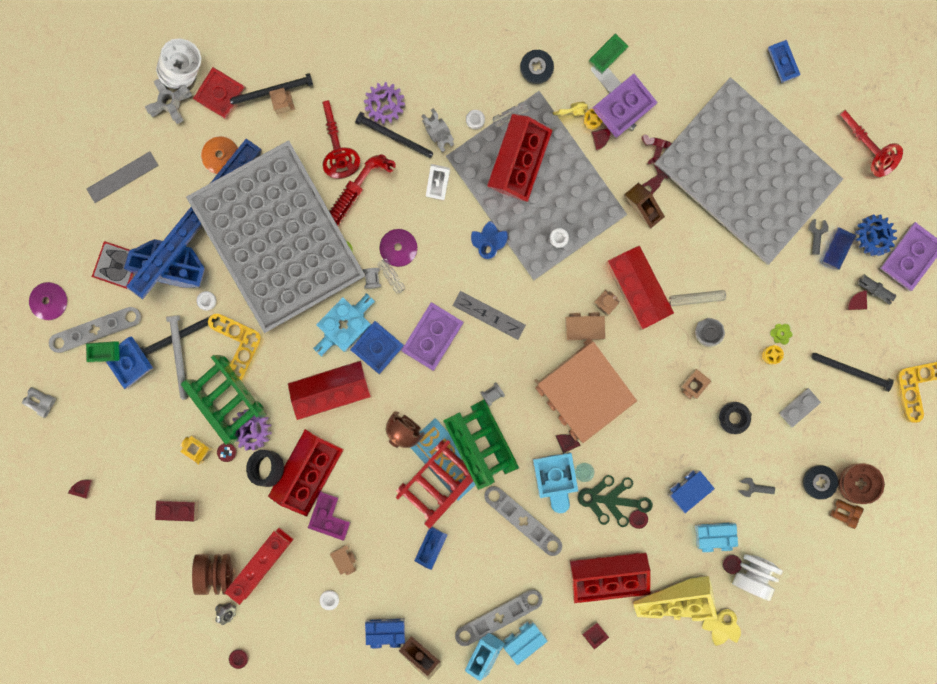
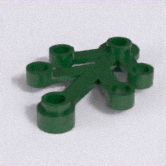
[577,475,653,527]

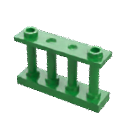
[180,355,266,445]
[443,399,519,490]

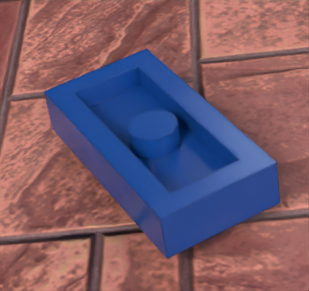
[767,40,801,83]
[414,527,447,570]

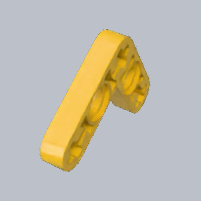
[208,313,261,380]
[896,362,937,423]

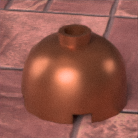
[385,411,425,448]

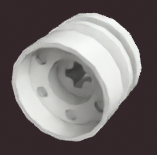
[156,38,201,90]
[732,554,783,601]

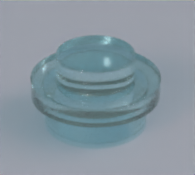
[575,463,595,482]

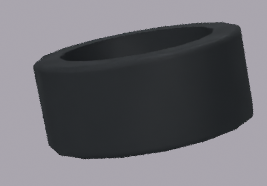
[246,450,284,487]

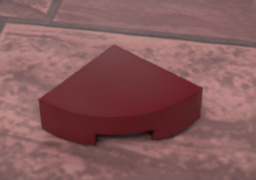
[591,128,611,151]
[847,290,867,310]
[556,434,581,453]
[68,479,93,499]

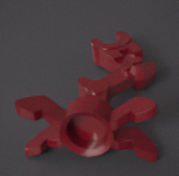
[642,134,672,195]

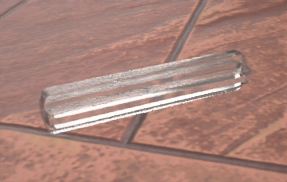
[669,290,726,306]

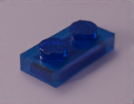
[821,227,856,270]

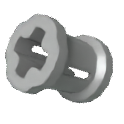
[363,268,381,289]
[480,382,505,407]

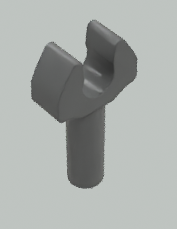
[808,219,829,255]
[738,477,775,497]

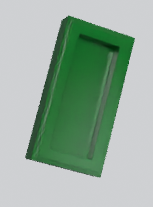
[588,33,629,74]
[86,341,120,362]

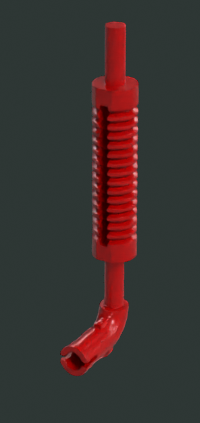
[329,154,396,226]

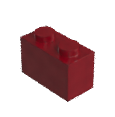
[155,499,199,522]

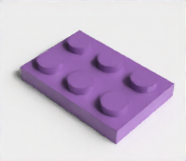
[592,73,658,138]
[880,222,937,291]
[401,302,464,371]

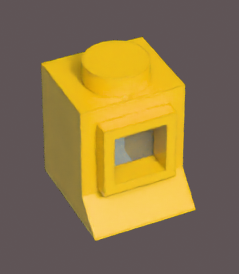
[180,435,213,465]

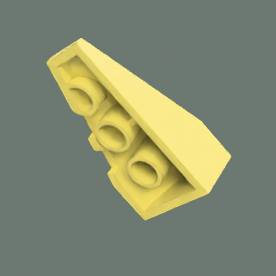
[633,576,718,621]

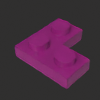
[308,491,351,541]

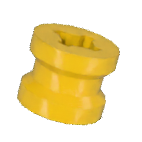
[583,109,603,130]
[762,345,784,365]

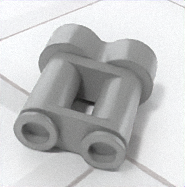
[22,387,56,418]

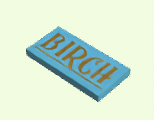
[411,418,475,501]

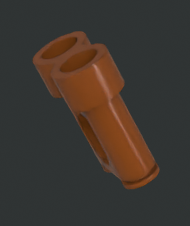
[830,499,864,529]

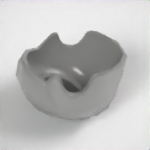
[695,318,725,347]

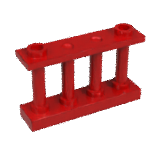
[395,439,473,529]
[224,527,294,605]

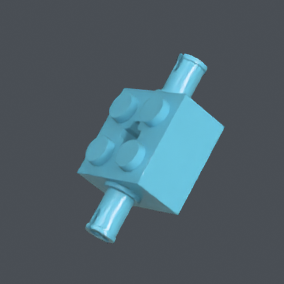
[313,293,375,357]

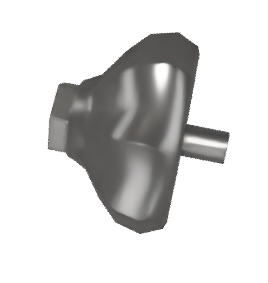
[215,603,236,625]

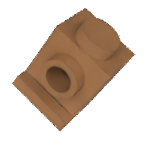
[269,88,295,114]
[593,289,620,316]
[680,369,711,399]
[330,544,356,576]

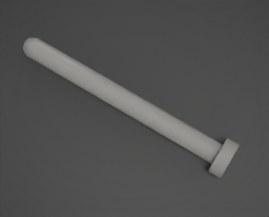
[166,315,188,400]

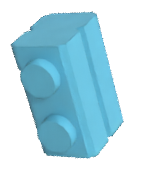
[695,522,738,552]
[503,621,548,666]
[465,633,505,681]

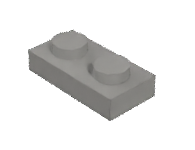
[779,388,821,428]

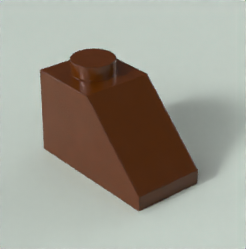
[624,182,665,229]
[399,636,441,680]

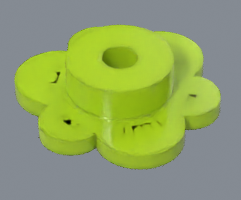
[770,324,793,345]

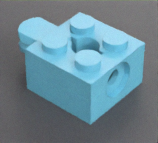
[532,452,578,513]

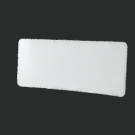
[591,66,621,93]

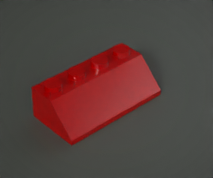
[487,114,553,202]
[606,245,674,330]
[288,361,372,420]
[268,429,344,517]
[570,553,651,604]

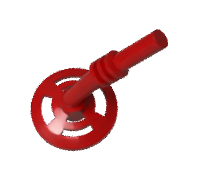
[322,100,360,179]
[840,109,903,177]

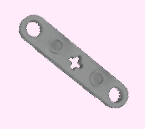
[49,307,141,353]
[484,486,562,556]
[455,589,543,646]

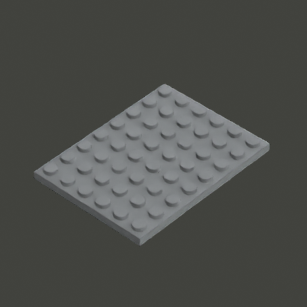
[654,77,843,265]
[446,91,627,281]
[186,140,365,333]

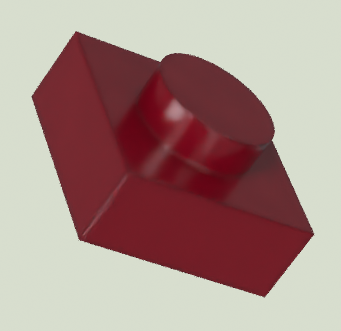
[582,621,609,650]

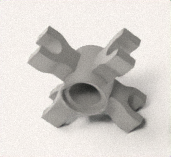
[145,79,192,124]
[421,108,454,152]

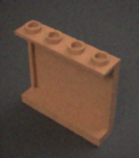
[534,338,637,443]

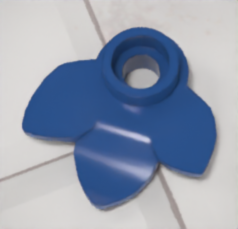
[471,221,508,259]

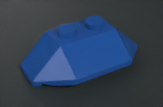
[124,239,205,288]

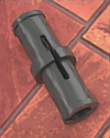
[857,274,896,305]

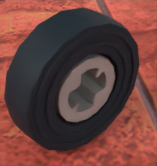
[520,49,554,84]
[803,465,838,500]

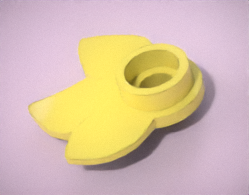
[552,102,588,116]
[702,609,741,646]

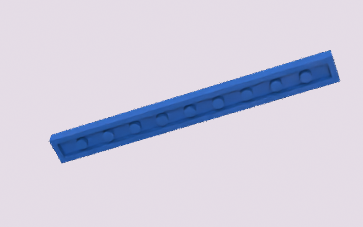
[126,138,262,300]

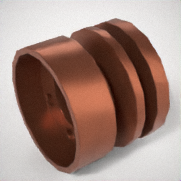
[838,463,885,504]
[192,554,233,595]

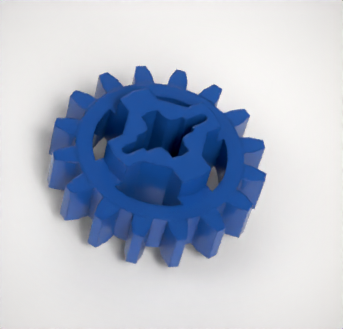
[855,214,897,256]

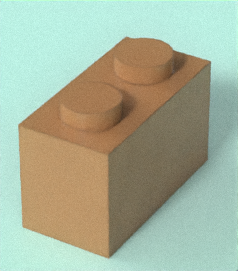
[565,312,605,341]

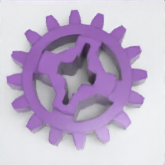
[364,82,405,125]
[230,409,272,451]

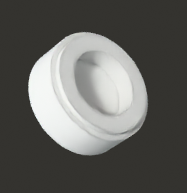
[466,110,485,130]
[549,228,569,248]
[196,291,217,311]
[320,590,339,610]

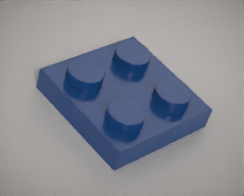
[350,321,404,375]
[106,336,153,389]

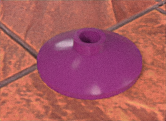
[379,229,418,267]
[29,282,68,320]

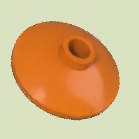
[201,136,238,174]

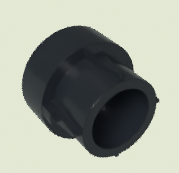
[717,402,752,434]

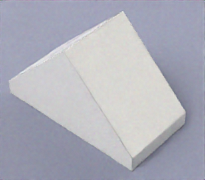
[426,164,450,200]

